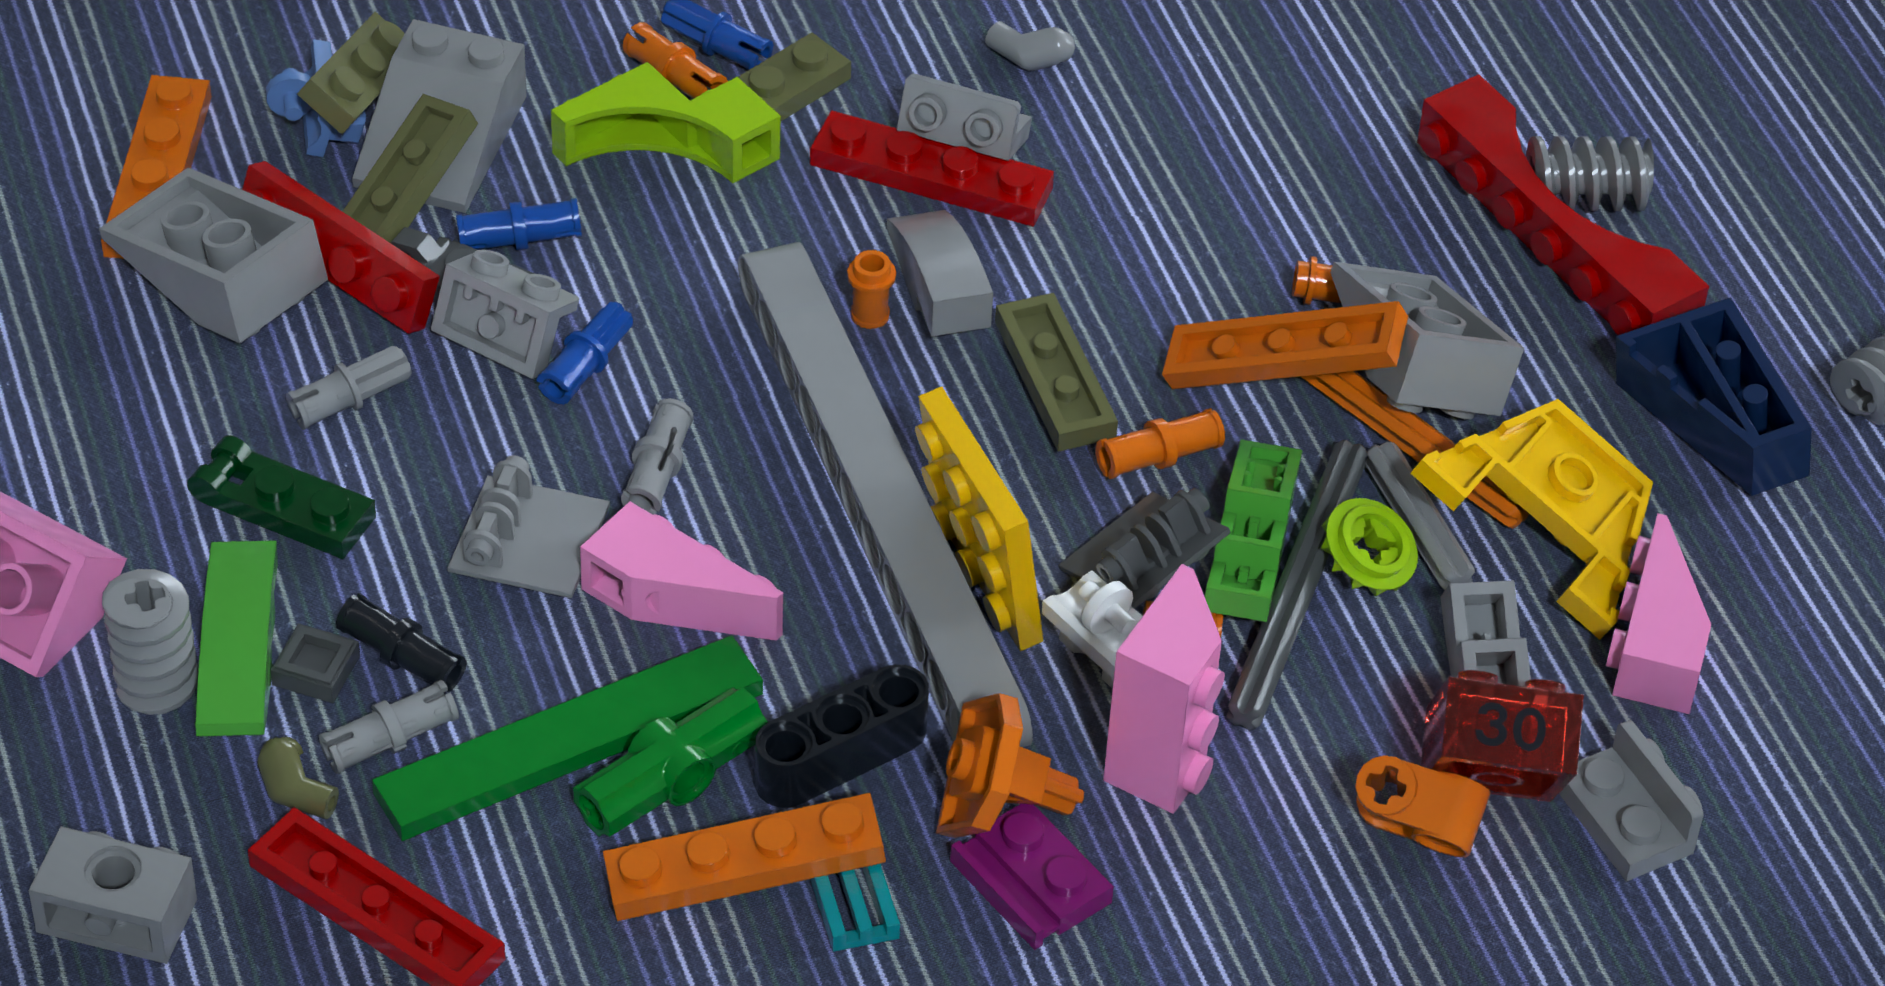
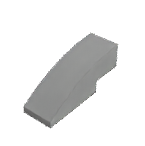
[887,210,993,337]
[1440,580,1540,773]

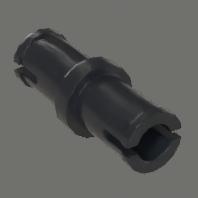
[336,593,467,694]

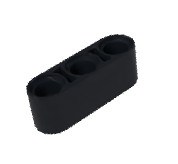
[755,664,929,808]

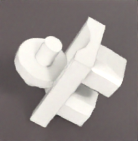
[1042,571,1143,689]

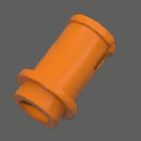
[847,250,896,329]
[1292,256,1341,305]

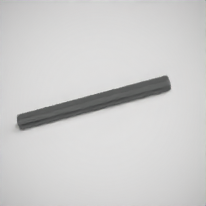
[1227,440,1367,730]

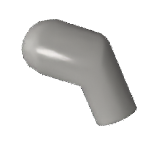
[985,21,1075,71]

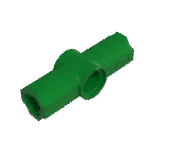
[573,687,768,837]

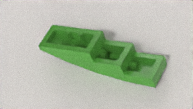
[1205,439,1302,622]
[195,541,278,736]

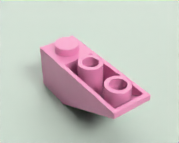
[580,501,783,641]
[1606,513,1711,714]

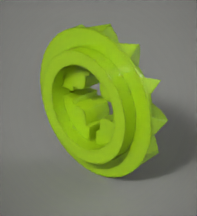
[1320,498,1418,597]

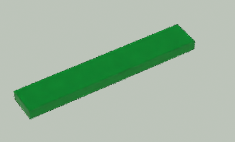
[372,635,763,841]

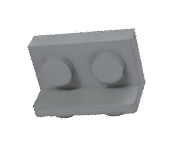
[897,73,1032,161]
[431,250,579,379]
[1553,720,1704,882]

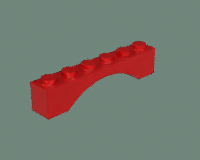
[1417,74,1709,335]

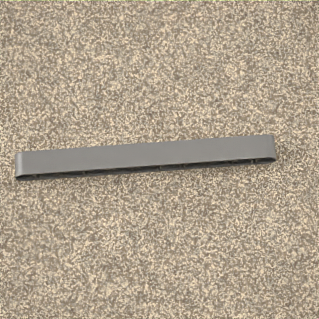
[738,242,1033,747]

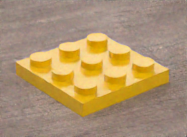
[915,386,1043,651]

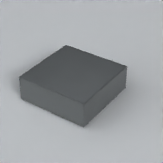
[271,623,360,703]

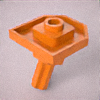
[936,693,1085,838]

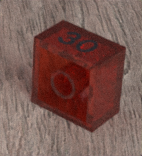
[1421,670,1584,802]

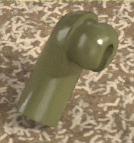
[257,736,339,819]

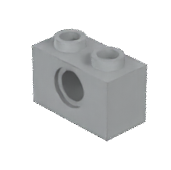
[28,826,197,964]

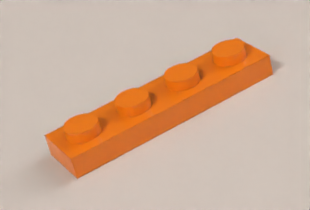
[101,75,212,259]
[1162,301,1408,389]
[603,792,886,921]

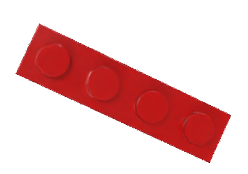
[810,110,1054,227]
[242,161,440,334]
[248,807,506,986]

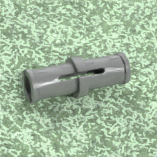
[621,398,694,515]
[319,680,459,774]

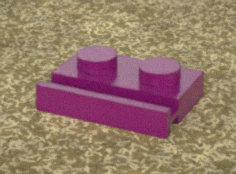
[950,804,1114,950]

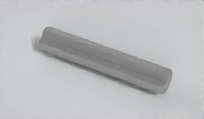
[1366,441,1475,591]

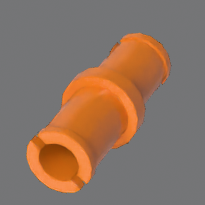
[623,22,728,99]
[1095,408,1225,479]

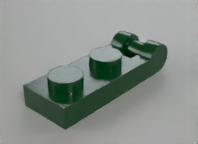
[187,435,376,559]

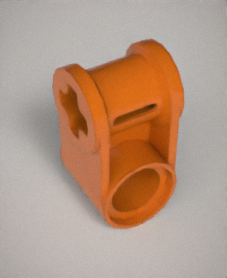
[1356,755,1490,858]

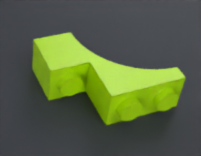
[551,62,781,183]

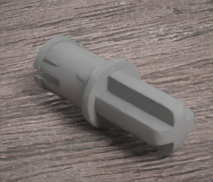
[286,346,412,430]

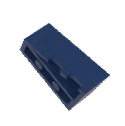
[1616,297,1812,496]

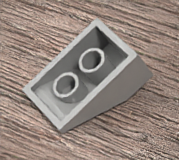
[352,19,527,213]
[99,167,328,343]
[1330,262,1524,419]

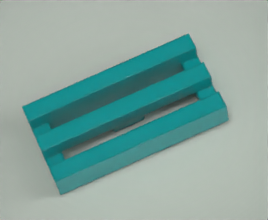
[810,864,900,952]

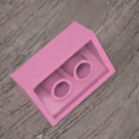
[0,492,127,677]
[1103,564,1225,814]

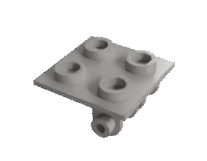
[448,455,610,598]

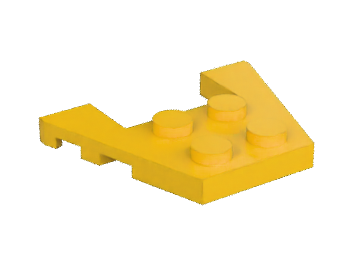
[1410,399,1653,640]

